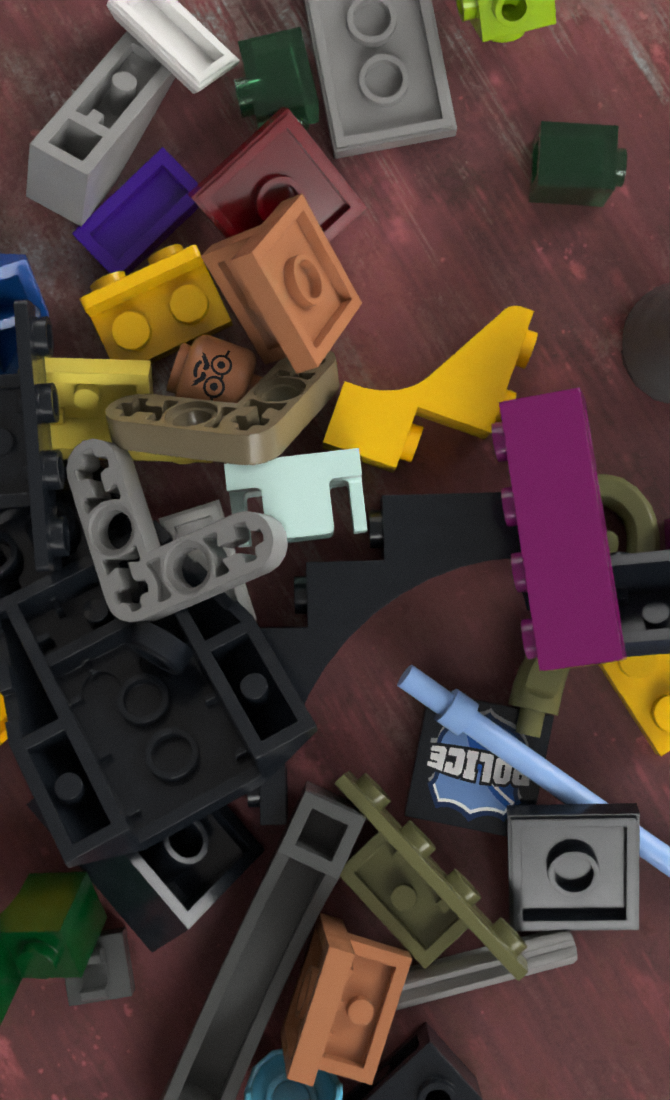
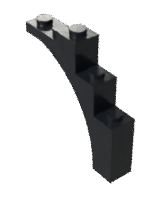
[247,492,521,825]

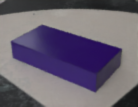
[72,147,198,276]

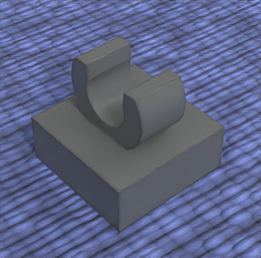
[65,927,136,1006]

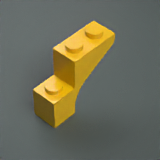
[323,306,538,473]

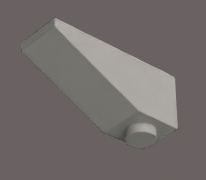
[26,31,176,227]

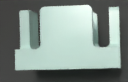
[224,448,368,548]

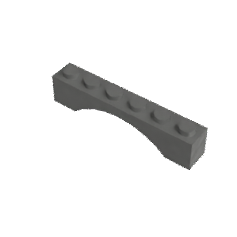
[159,780,366,1100]

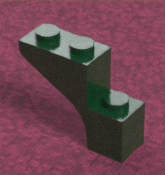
[0,872,107,1025]

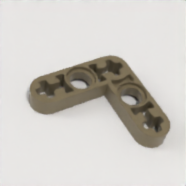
[105,351,340,465]

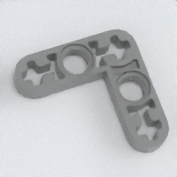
[66,438,288,622]

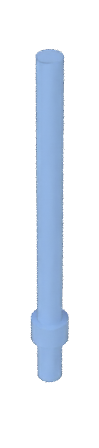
[397,665,670,878]

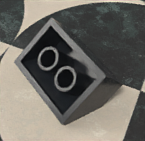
[26,798,265,952]

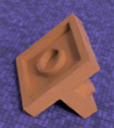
[201,193,362,374]
[280,913,412,1086]

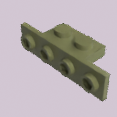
[334,771,528,982]

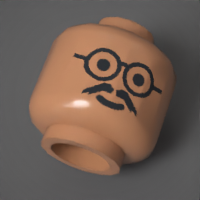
[166,335,263,403]

